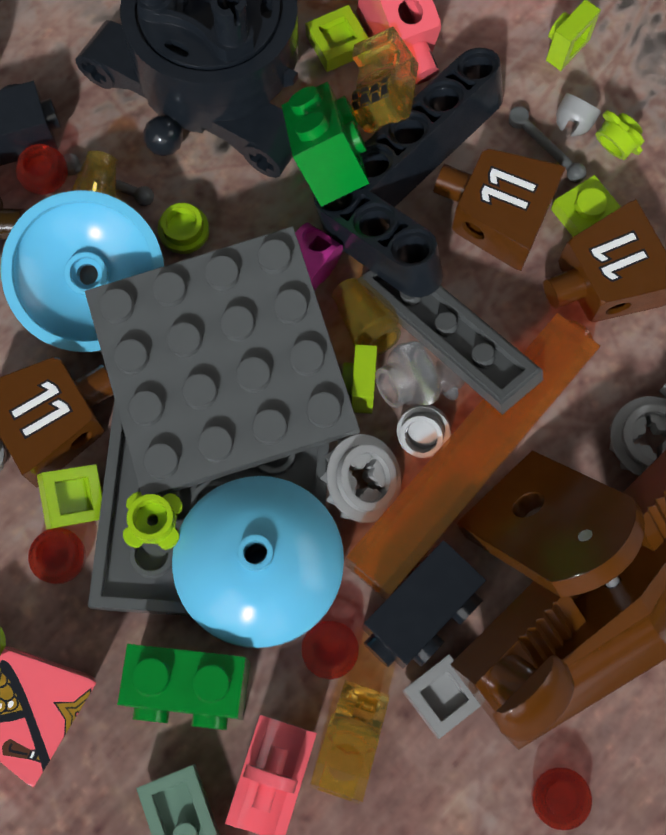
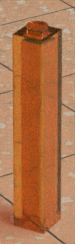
[345,313,601,600]

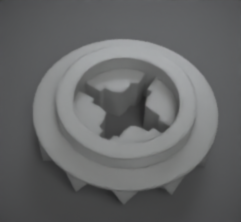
[609,396,666,477]
[320,434,401,524]

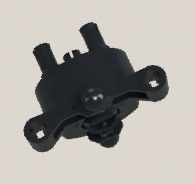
[75,0,299,178]

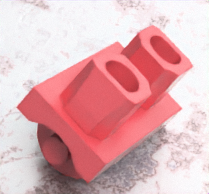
[225,715,317,835]

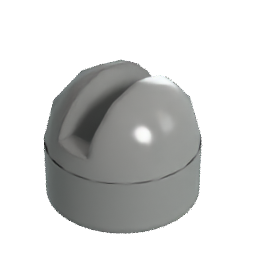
[556,93,601,137]

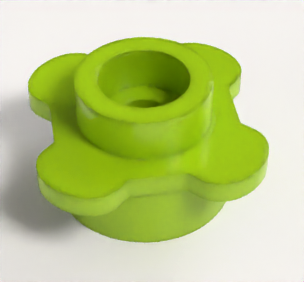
[595,110,645,160]
[123,492,183,550]

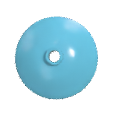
[1,190,164,352]
[172,476,344,648]

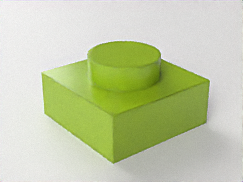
[546,0,601,71]
[305,5,371,72]
[551,175,621,237]
[342,344,377,414]
[37,464,102,530]

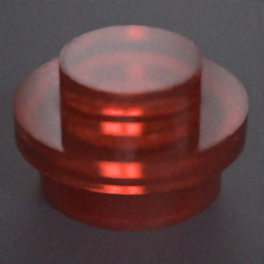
[16,144,68,195]
[28,528,86,585]
[302,621,359,680]
[531,767,592,830]

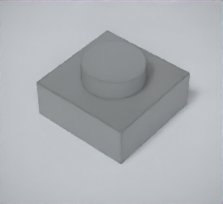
[402,655,481,739]

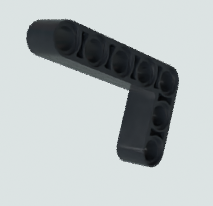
[313,48,503,298]

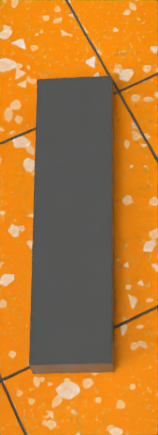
[357,270,543,415]

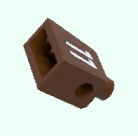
[433,149,566,271]
[543,199,666,322]
[0,357,113,488]

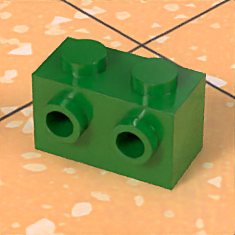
[282,81,369,207]
[117,644,251,730]

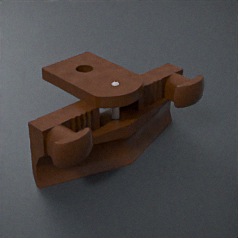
[450,450,666,750]

